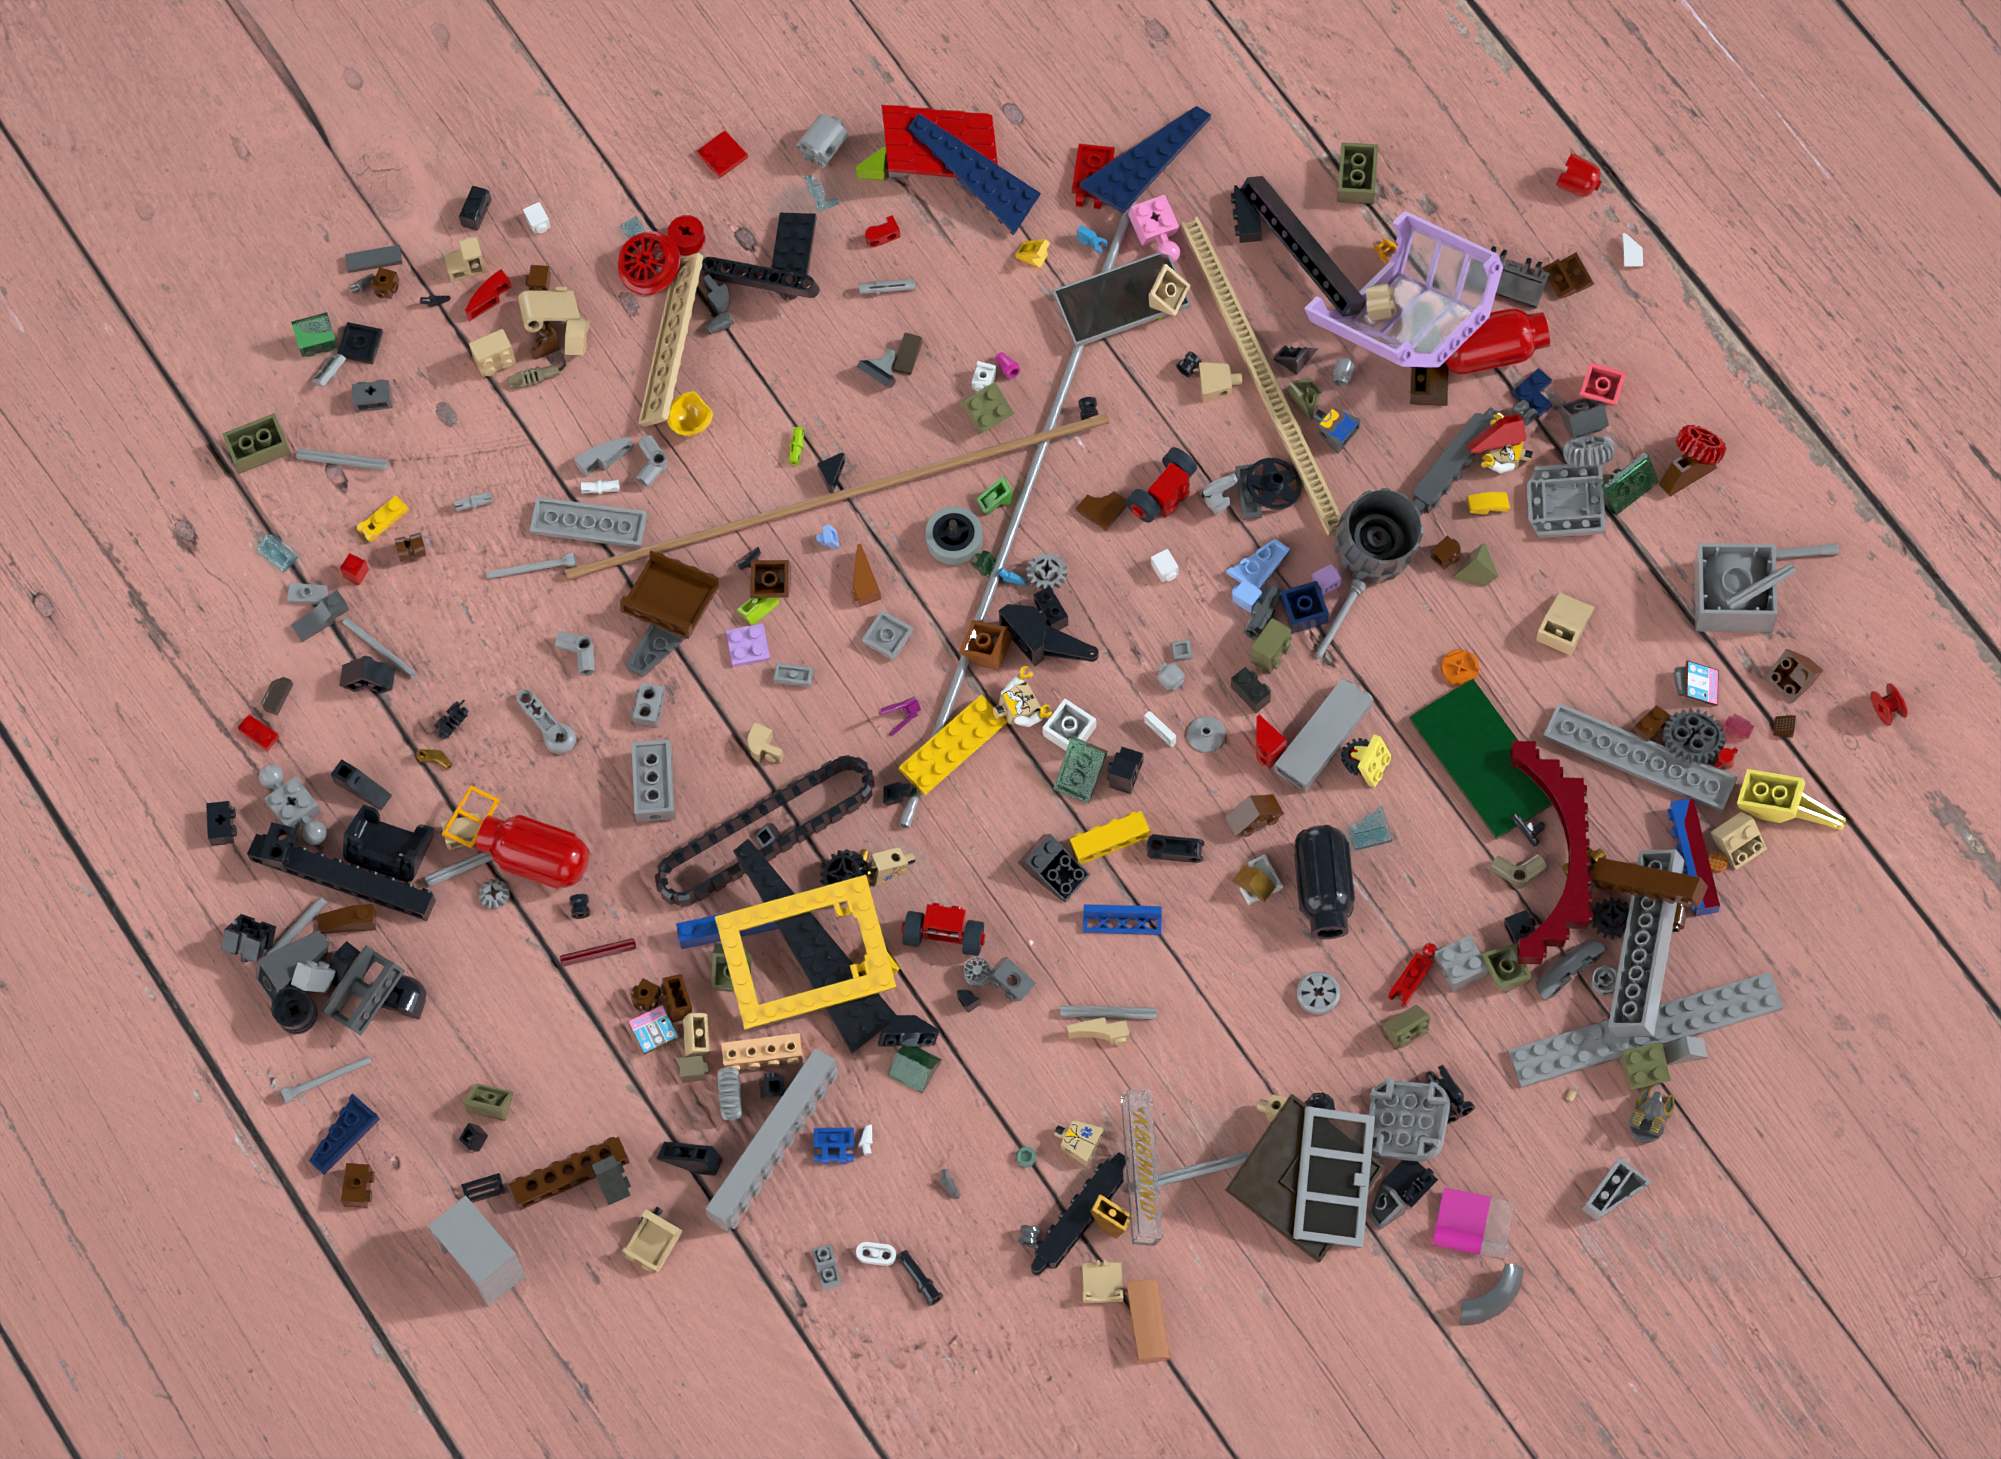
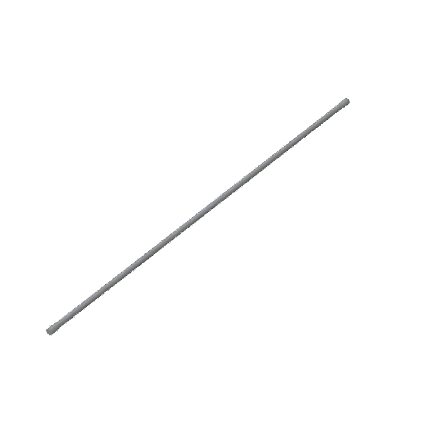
[899,199,1138,829]

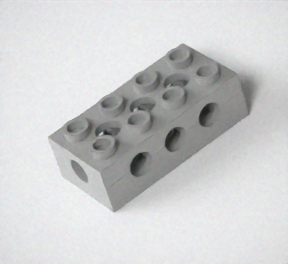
[631,739,675,822]

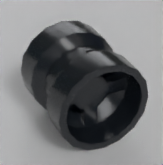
[1176,351,1202,377]
[1078,397,1099,420]
[569,894,591,919]

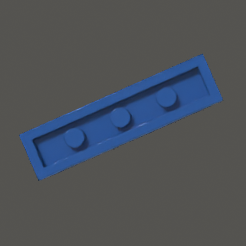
[1083,904,1162,935]

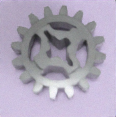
[1026,551,1068,592]

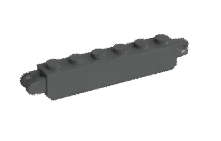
[1412,407,1499,516]

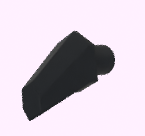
[420,296,451,307]
[737,547,761,570]

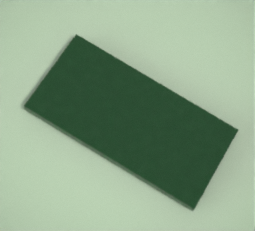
[1409,679,1552,840]

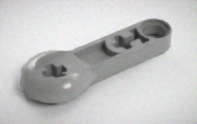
[516,689,576,754]

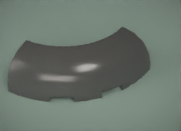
[1536,940,1607,1000]
[1460,1263,1524,1325]

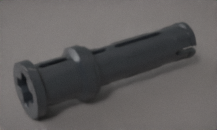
[897,1250,943,1306]

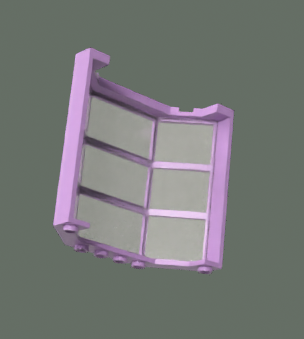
[1304,211,1503,367]

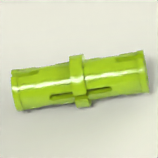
[788,427,805,466]

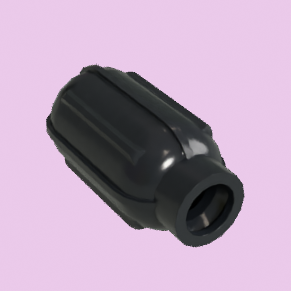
[1294,825,1355,939]

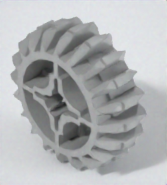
[1563,435,1615,467]
[718,1067,742,1120]

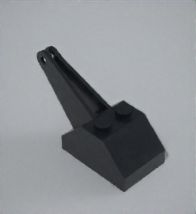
[998,604,1099,666]

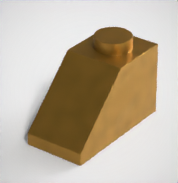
[1091,1194,1133,1239]

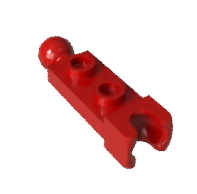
[1388,943,1438,1008]

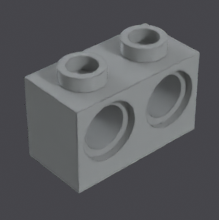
[631,683,665,728]

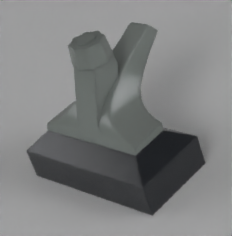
[857,348,897,388]

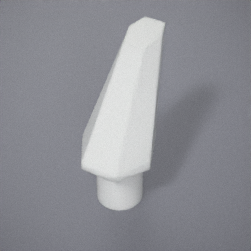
[858,1125,873,1156]

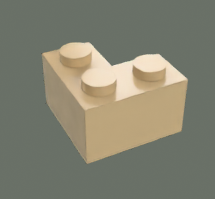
[444,237,487,282]

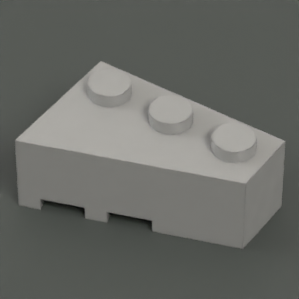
[1581,1158,1651,1221]

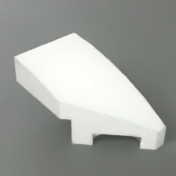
[1622,233,1643,267]

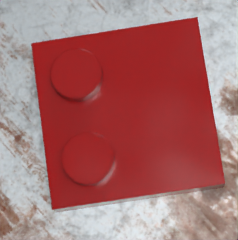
[697,130,748,178]

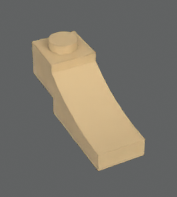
[1067,1017,1130,1046]

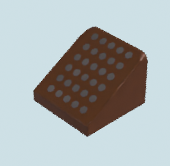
[1773,715,1796,738]

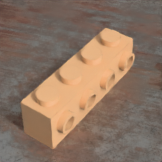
[721,1033,803,1072]

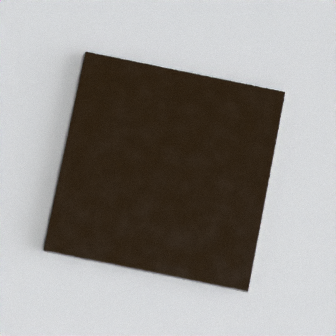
[1225,1094,1385,1263]

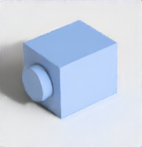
[1232,580,1262,613]

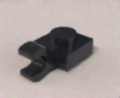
[883,782,917,806]

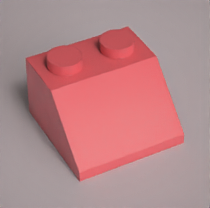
[1579,363,1626,406]

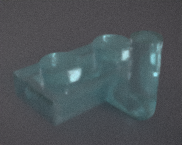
[804,175,839,211]

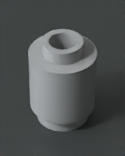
[1332,358,1355,387]

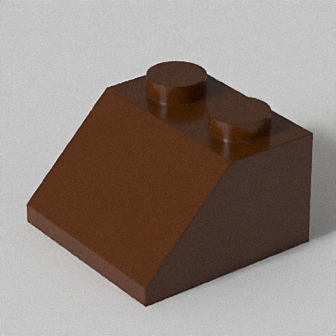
[750,560,791,598]

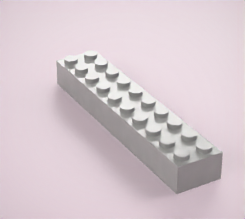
[1608,849,1684,1037]
[705,1048,838,1233]

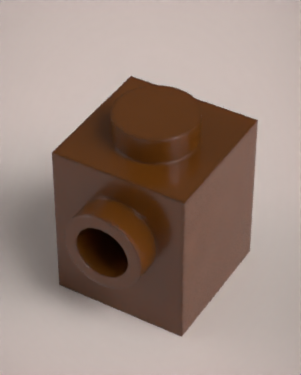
[526,265,551,291]
[1431,535,1461,570]

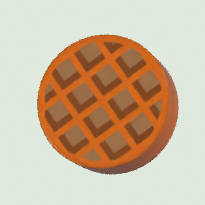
[1709,852,1728,873]

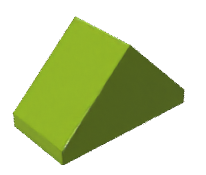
[855,146,887,180]

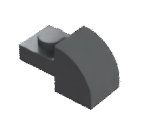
[703,274,730,315]

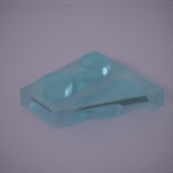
[1350,805,1393,851]

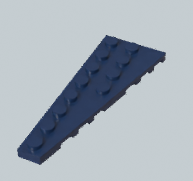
[1080,106,1211,214]
[908,113,1041,235]

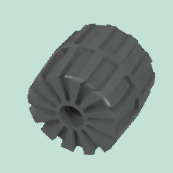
[1333,488,1424,584]

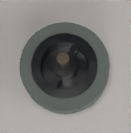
[925,507,983,565]

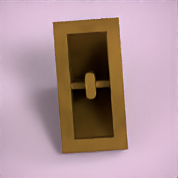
[1232,865,1276,902]

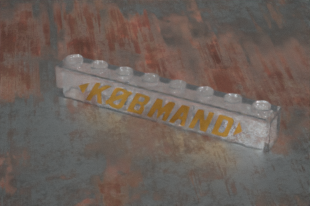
[1121,1089,1164,1246]

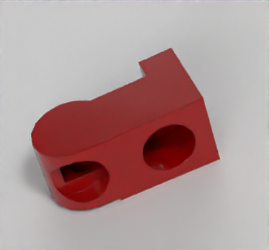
[865,215,901,247]

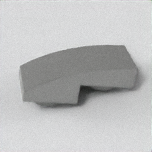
[812,1244,842,1290]

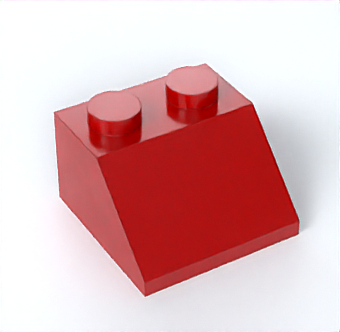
[1256,714,1287,769]

